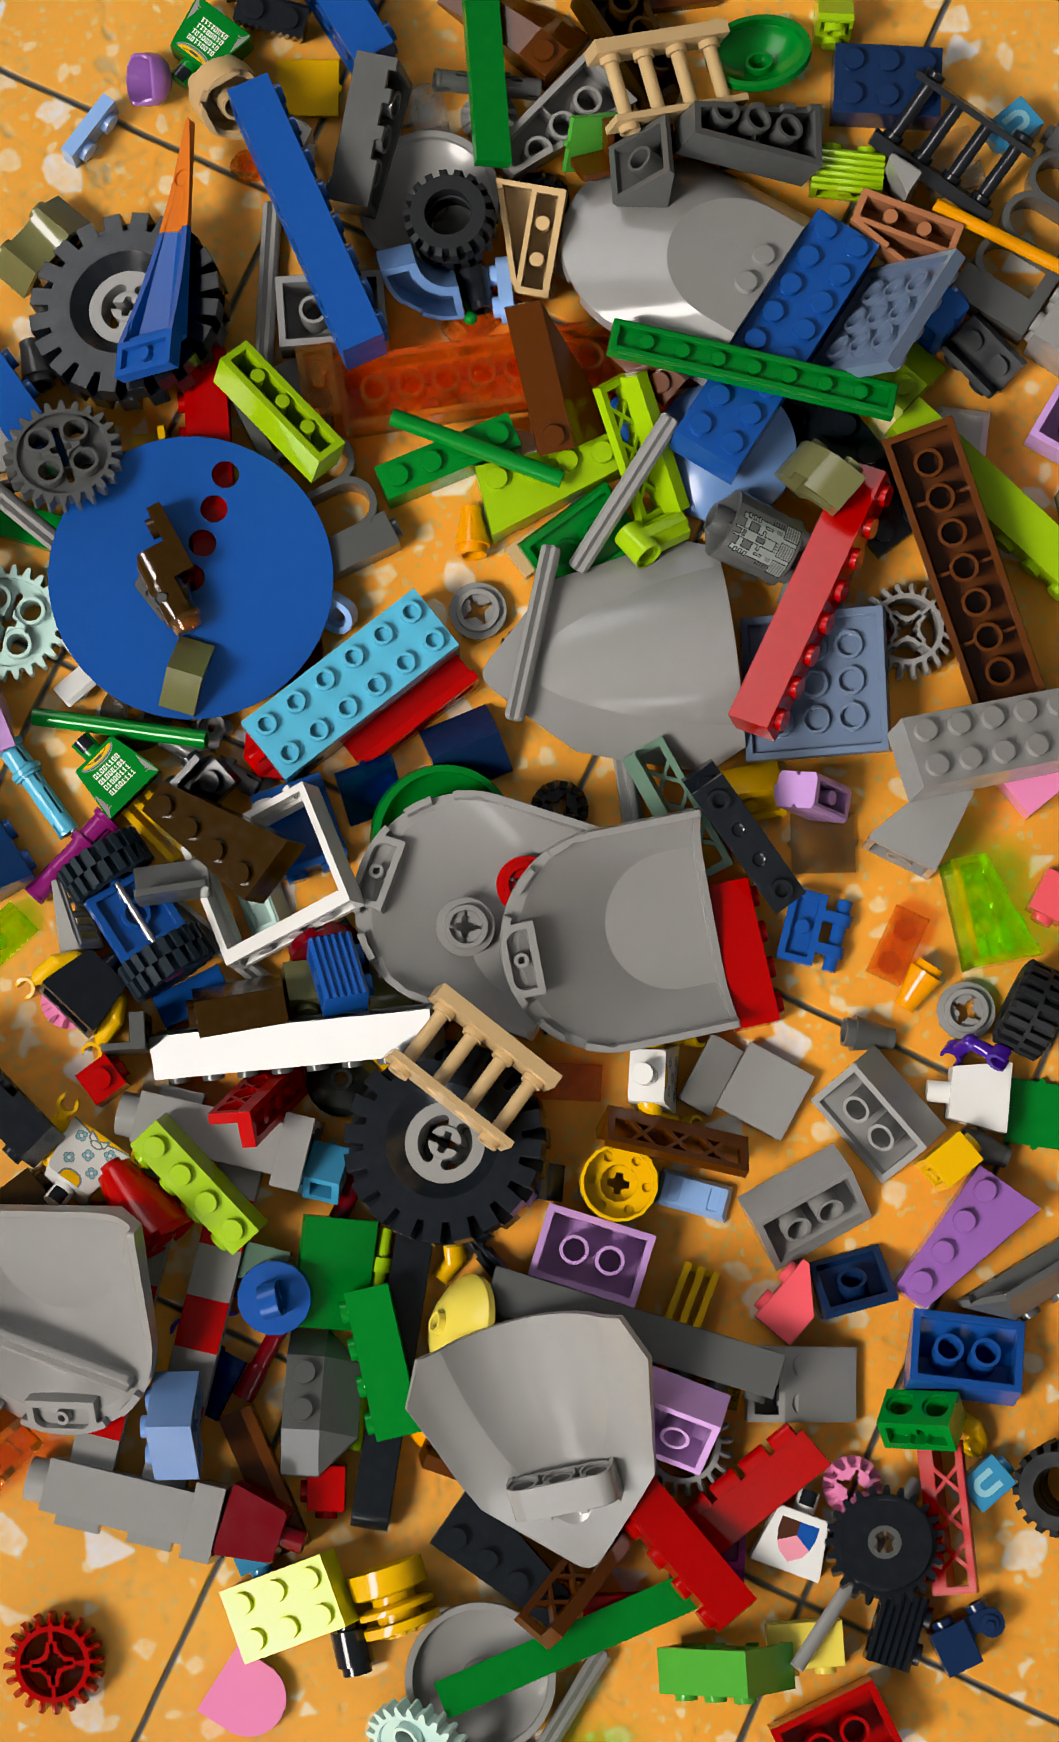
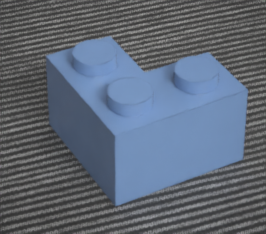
[140,1371,204,1480]

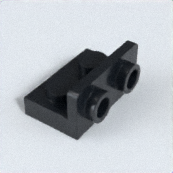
[939,312,1028,399]
[164,748,242,804]

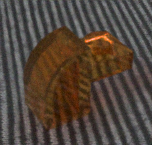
[0,1417,45,1491]

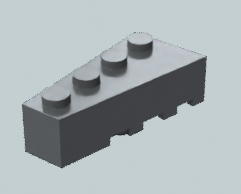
[326,50,413,219]
[674,101,823,187]

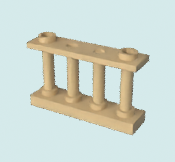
[584,18,749,137]
[383,982,563,1151]

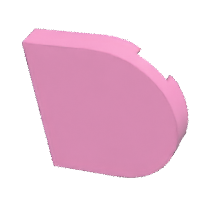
[197,1646,287,1737]

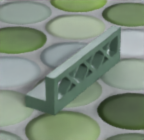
[622,735,734,879]

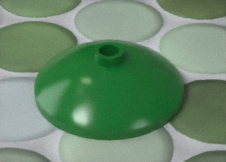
[705,14,812,93]

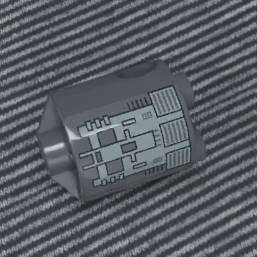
[704,489,811,586]

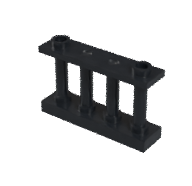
[868,67,1036,222]
[681,759,806,914]

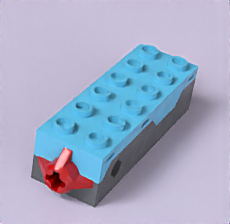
[240,588,460,783]

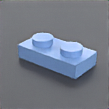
[60,93,119,169]

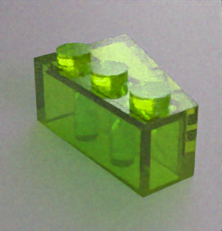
[938,853,1044,973]

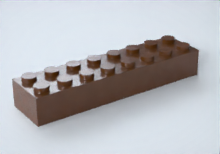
[881,415,1047,704]

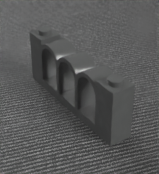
[949,123,1059,346]
[230,352,404,583]

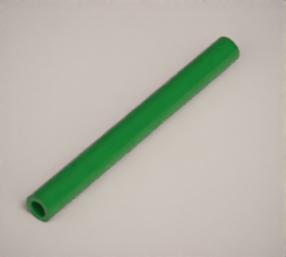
[388,408,565,488]
[31,707,210,749]

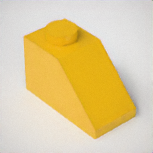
[915,1130,984,1192]

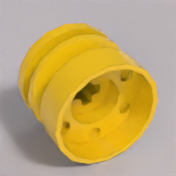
[579,1146,658,1223]
[346,1553,440,1642]

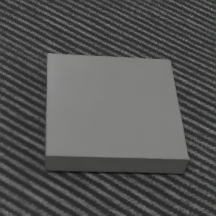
[715,1041,815,1142]

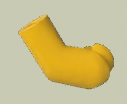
[432,1246,467,1285]
[963,1410,989,1458]

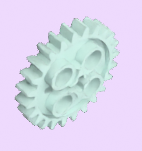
[0,564,64,683]
[365,1697,468,1742]

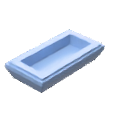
[653,1167,734,1223]

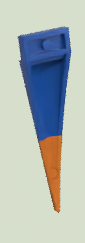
[114,117,195,383]

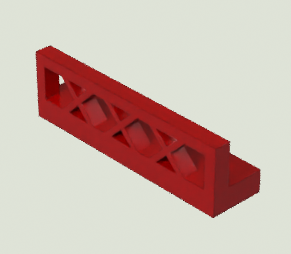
[343,655,480,774]
[207,1066,308,1148]
[917,1440,980,1596]

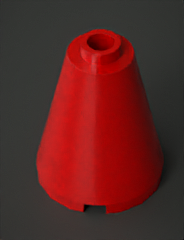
[98,1157,195,1260]

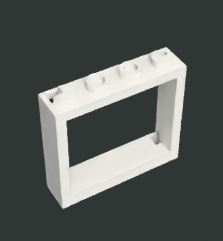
[181,781,366,970]

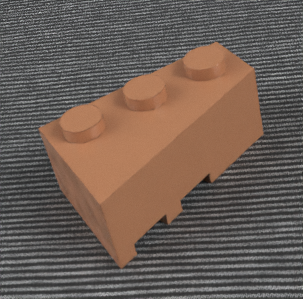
[849,187,964,264]

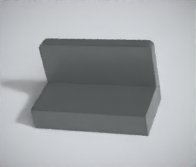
[133,859,213,907]
[101,1011,153,1056]

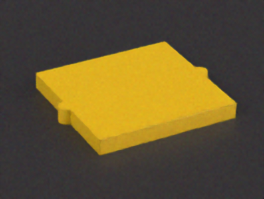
[277,59,343,118]

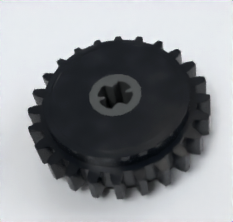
[825,1485,945,1608]

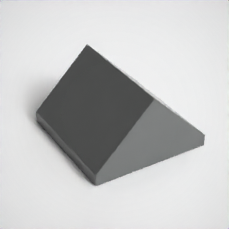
[608,114,674,208]

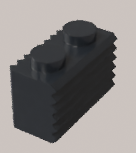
[233,0,312,44]
[863,1593,934,1673]

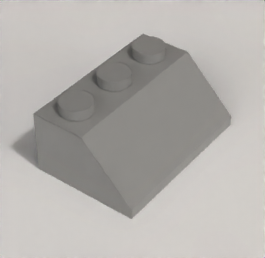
[810,1045,947,1184]
[737,1144,872,1271]

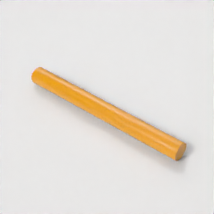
[932,198,1059,274]

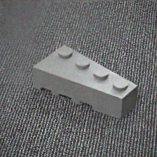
[493,52,638,181]

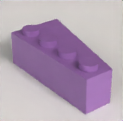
[893,1165,1041,1309]

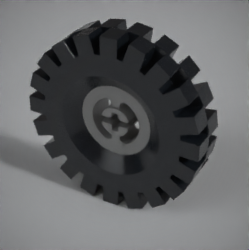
[29,212,231,411]
[343,1040,551,1248]

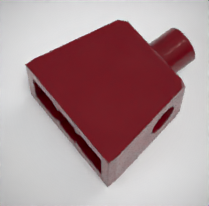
[212,1480,308,1564]

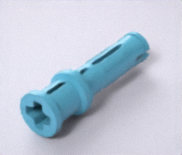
[0,735,80,840]

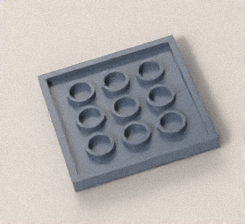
[809,248,966,378]
[740,605,892,763]

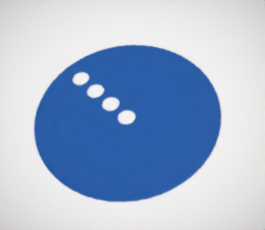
[48,437,333,719]

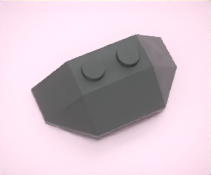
[955,1237,1059,1321]
[280,1328,362,1478]

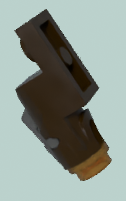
[134,502,202,636]

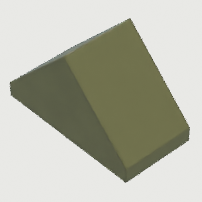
[158,636,215,717]

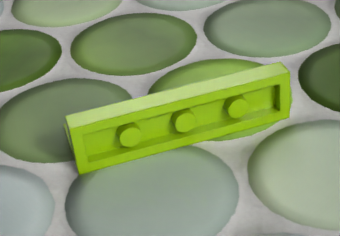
[592,370,690,524]

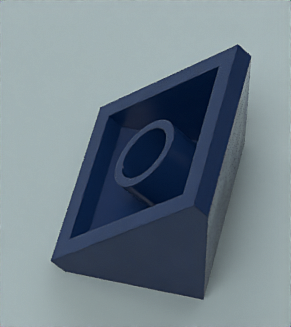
[419,704,513,781]
[809,1244,899,1320]

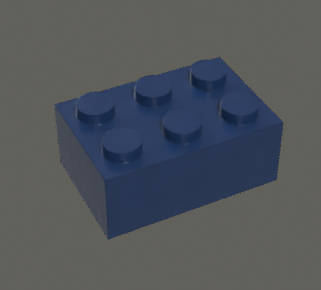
[829,43,943,131]

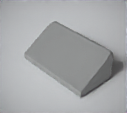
[883,153,922,203]
[677,1034,744,1116]

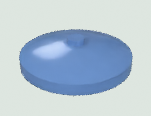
[664,384,797,522]

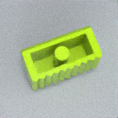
[808,142,886,203]

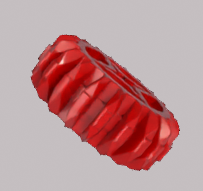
[3,1610,106,1715]

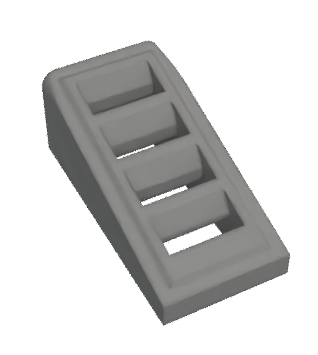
[51,880,104,953]

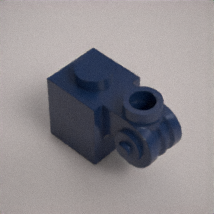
[926,1598,1005,1678]

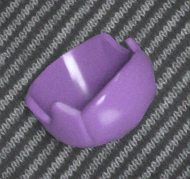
[126,52,173,107]

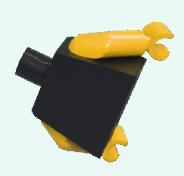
[15,949,128,1061]

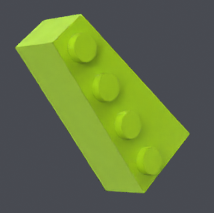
[475,434,621,545]

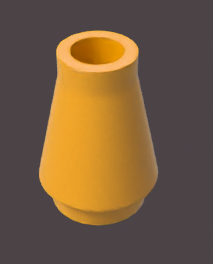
[454,505,490,561]
[894,956,944,1013]

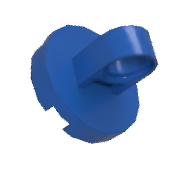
[237,1260,313,1335]

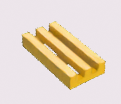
[121,788,183,863]
[664,1261,720,1328]

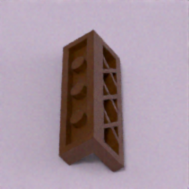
[596,1104,749,1178]
[219,1403,312,1556]
[514,1529,635,1650]

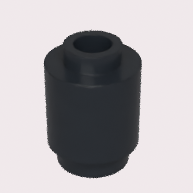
[330,1621,374,1678]

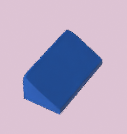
[152,964,227,1029]

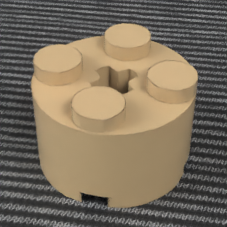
[188,54,257,140]

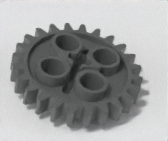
[3,400,124,513]

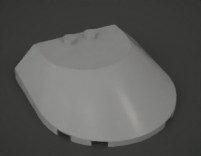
[561,157,812,386]
[353,790,601,1042]
[500,807,741,1053]
[0,1204,158,1435]

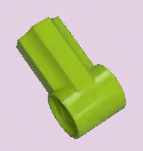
[615,511,691,569]

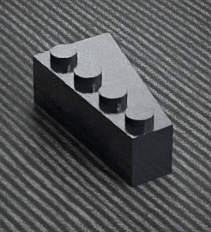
[0,1068,66,1168]
[430,1491,570,1626]

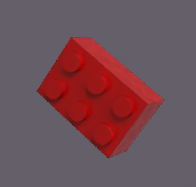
[767,1674,902,1742]

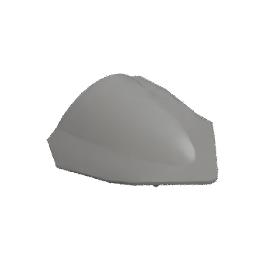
[483,540,746,771]
[405,1310,657,1568]

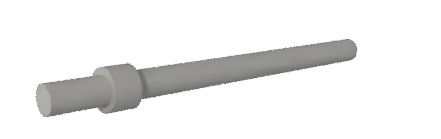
[790,1476,921,1672]

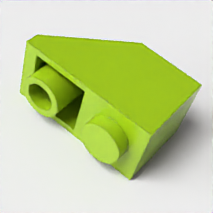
[812,0,855,51]

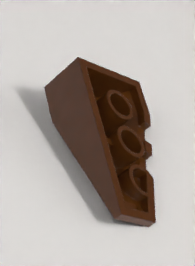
[437,0,591,91]
[504,299,607,456]

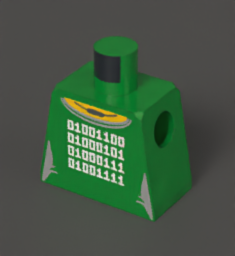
[170,0,254,89]
[72,732,162,821]

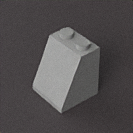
[862,790,974,880]

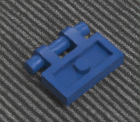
[775,889,853,973]

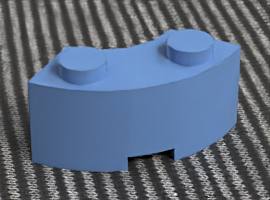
[376,243,465,320]

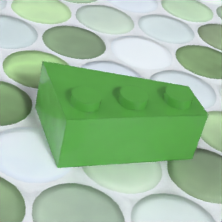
[657,1642,796,1705]

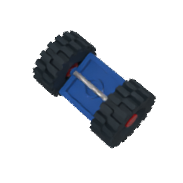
[56,826,215,1003]

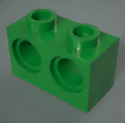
[876,1389,967,1452]

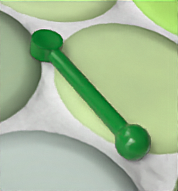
[454,269,478,325]

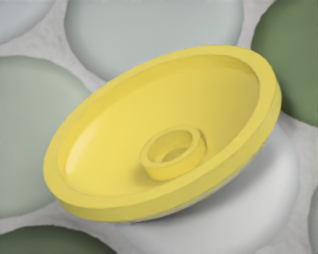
[428,1274,495,1353]

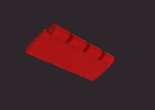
[683,1422,831,1555]

